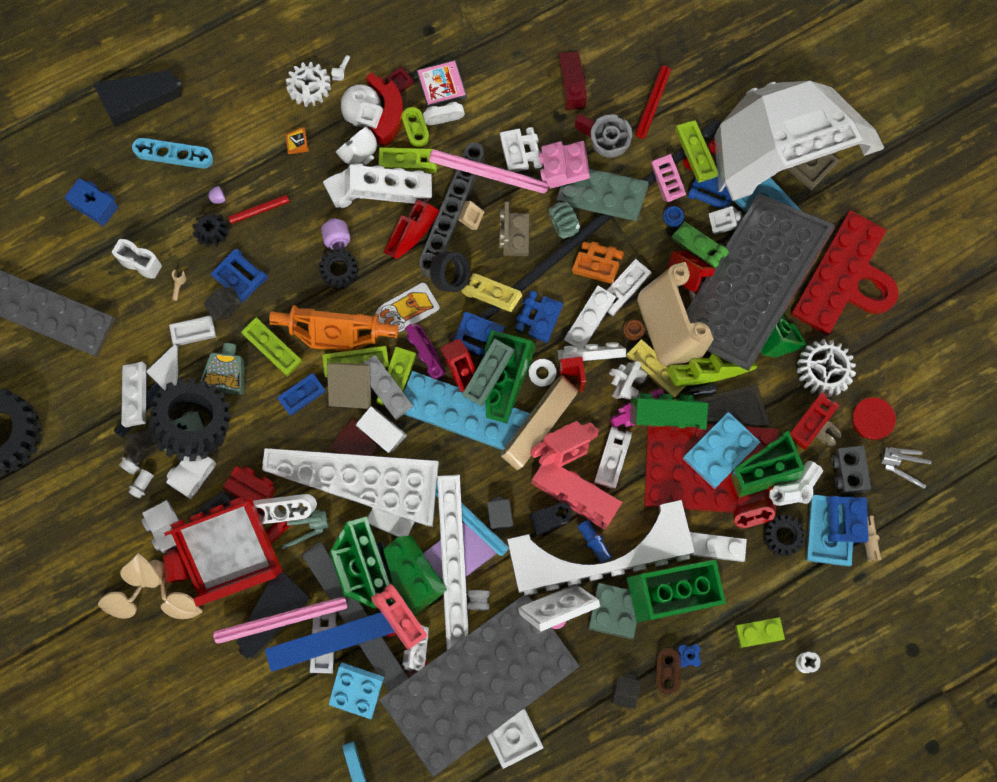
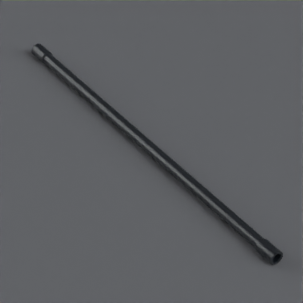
[449,119,720,342]

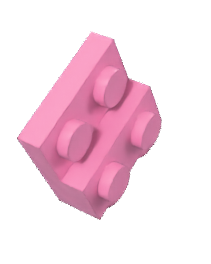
[538,141,590,189]

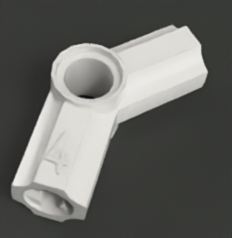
[769,461,823,506]

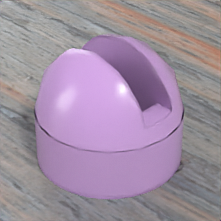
[209,186,226,204]

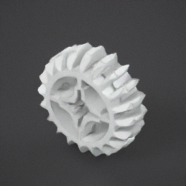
[797,339,856,397]

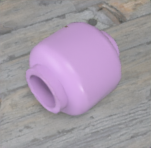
[321,218,350,251]

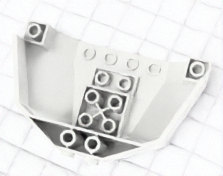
[714,81,884,201]

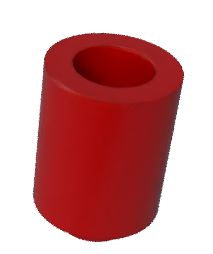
[163,549,188,583]

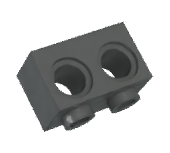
[831,446,871,495]

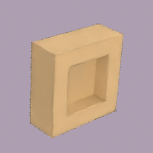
[458,201,484,230]

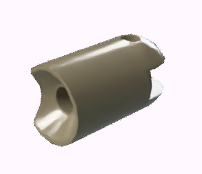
[816,420,841,446]

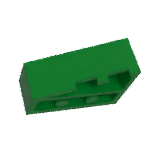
[630,393,708,430]
[731,430,805,498]
[384,536,447,616]

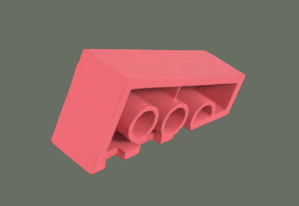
[531,463,623,531]

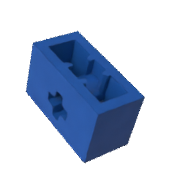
[64,178,118,227]

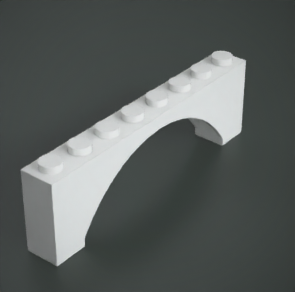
[507,500,695,596]

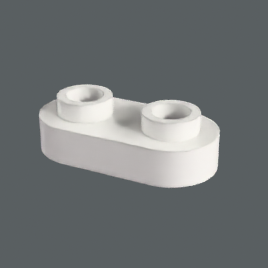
[423,102,465,125]

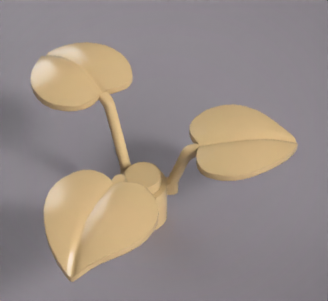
[98,553,203,619]

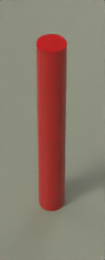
[228,194,290,224]

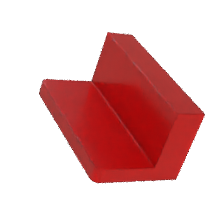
[666,251,716,292]
[558,357,586,392]

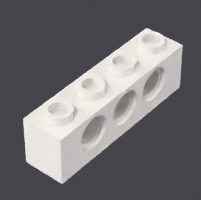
[345,163,432,204]

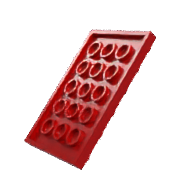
[644,424,778,515]

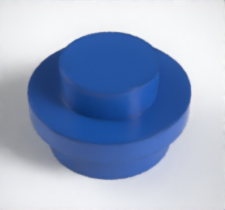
[663,206,684,227]

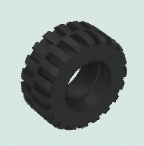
[0,389,42,475]

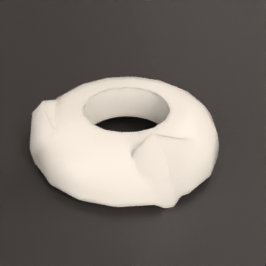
[529,359,556,386]

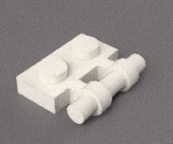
[500,127,543,172]

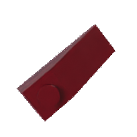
[558,52,587,110]

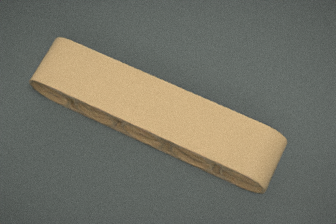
[500,375,579,470]

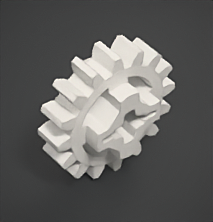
[286,62,331,107]

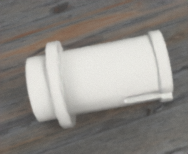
[129,469,154,499]

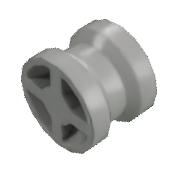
[467,590,490,610]

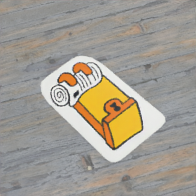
[376,283,440,332]

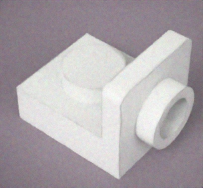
[709,206,743,235]

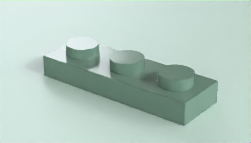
[462,339,515,407]

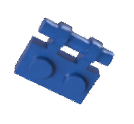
[515,291,563,344]

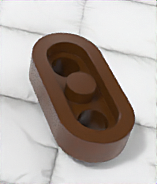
[656,648,681,695]

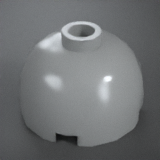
[590,114,632,158]

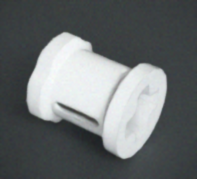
[795,652,820,673]

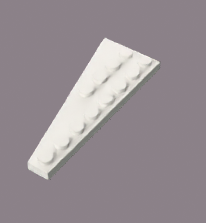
[262,448,439,527]

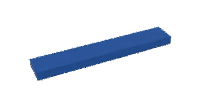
[265,612,395,672]

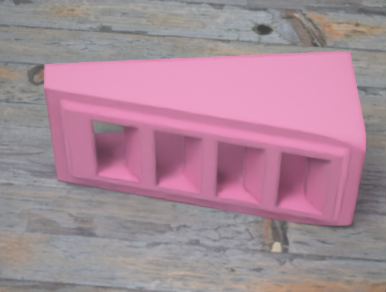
[651,154,686,202]

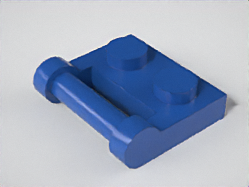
[688,177,732,209]
[210,249,268,303]
[453,312,505,357]
[826,496,869,543]

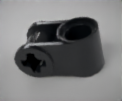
[528,503,572,536]

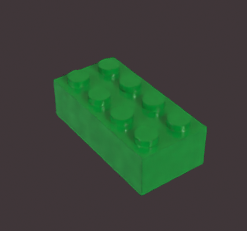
[627,560,726,623]

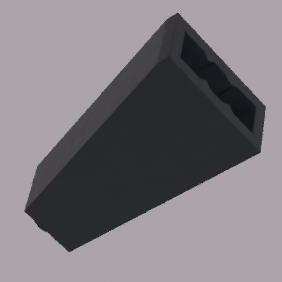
[93,70,182,127]
[236,572,312,659]

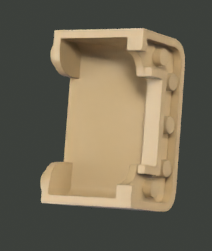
[637,262,714,367]

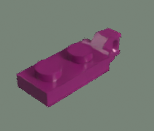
[405,324,447,379]

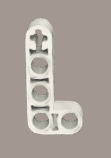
[253,494,317,524]

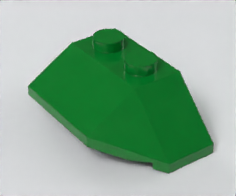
[329,517,393,608]

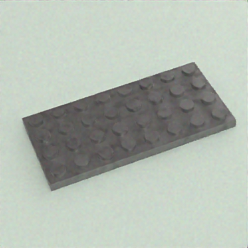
[686,193,835,371]
[380,595,580,777]

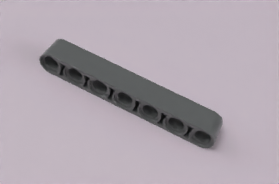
[419,143,484,278]

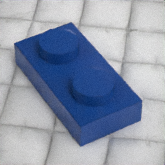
[277,373,326,416]

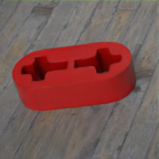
[733,500,775,528]

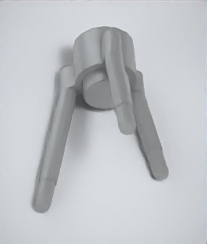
[881,447,932,488]

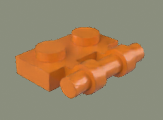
[572,241,624,284]

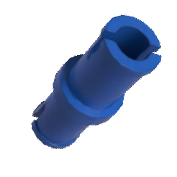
[577,520,613,564]

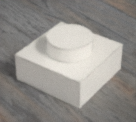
[355,101,383,129]

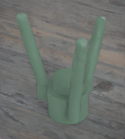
[281,510,328,549]

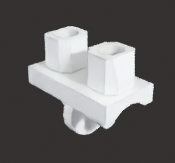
[609,361,647,401]

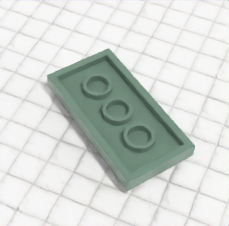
[557,169,649,221]

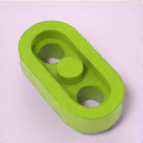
[402,107,429,148]

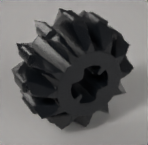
[192,211,229,248]

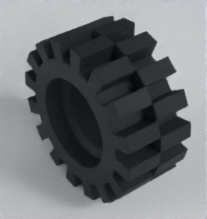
[319,248,358,289]
[763,515,806,556]

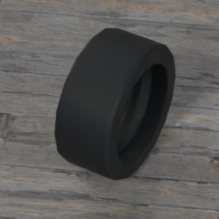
[430,252,470,292]

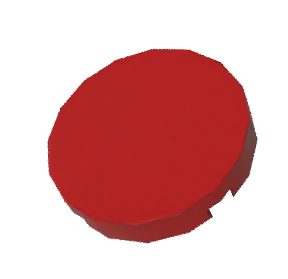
[851,397,896,441]

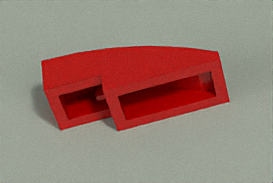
[383,200,440,259]

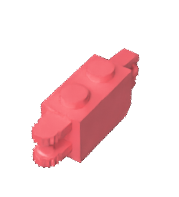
[530,421,599,468]

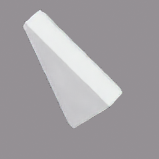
[146,344,179,391]

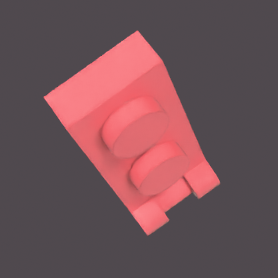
[372,584,428,650]

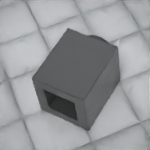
[487,497,513,531]

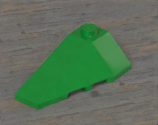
[761,311,807,358]
[485,330,536,424]

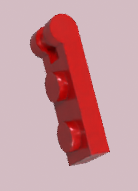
[790,392,840,450]

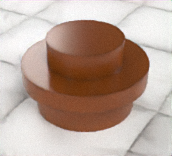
[623,319,645,341]

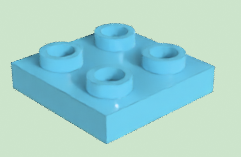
[329,662,384,719]

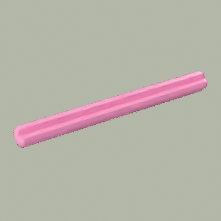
[429,150,548,194]
[213,597,347,644]

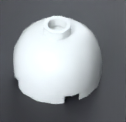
[341,85,382,127]
[336,126,377,165]

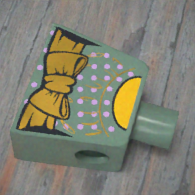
[200,343,245,395]

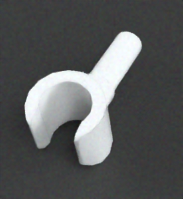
[331,55,350,81]

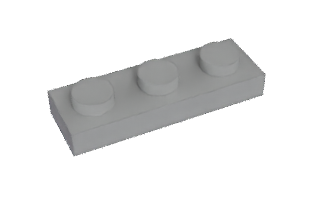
[363,355,413,420]

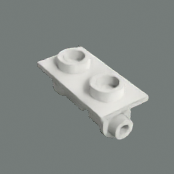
[402,625,429,672]

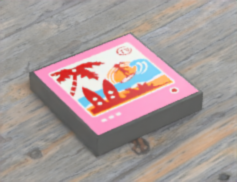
[417,60,467,108]

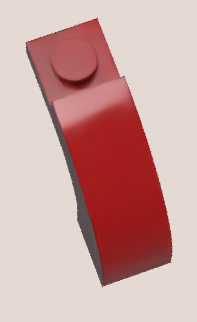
[366,72,404,148]

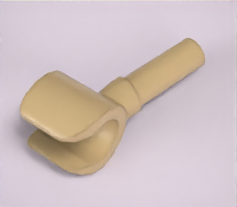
[172,270,186,301]

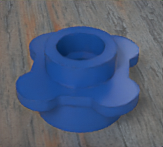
[678,644,701,667]

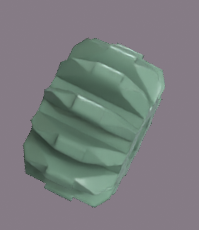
[549,201,580,239]

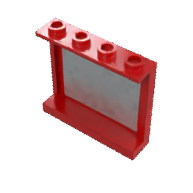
[164,497,283,607]

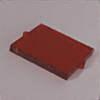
[330,419,379,456]

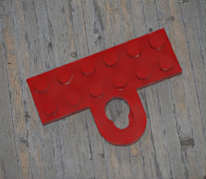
[791,210,899,335]

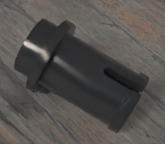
[688,382,716,398]

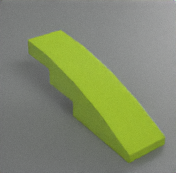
[667,354,757,386]

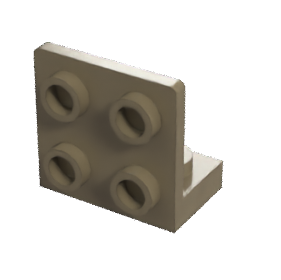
[499,202,529,256]

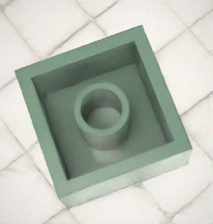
[587,583,637,639]

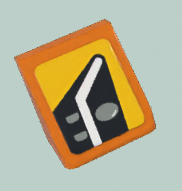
[285,127,309,154]

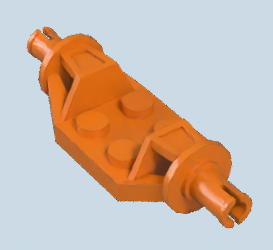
[269,305,399,352]

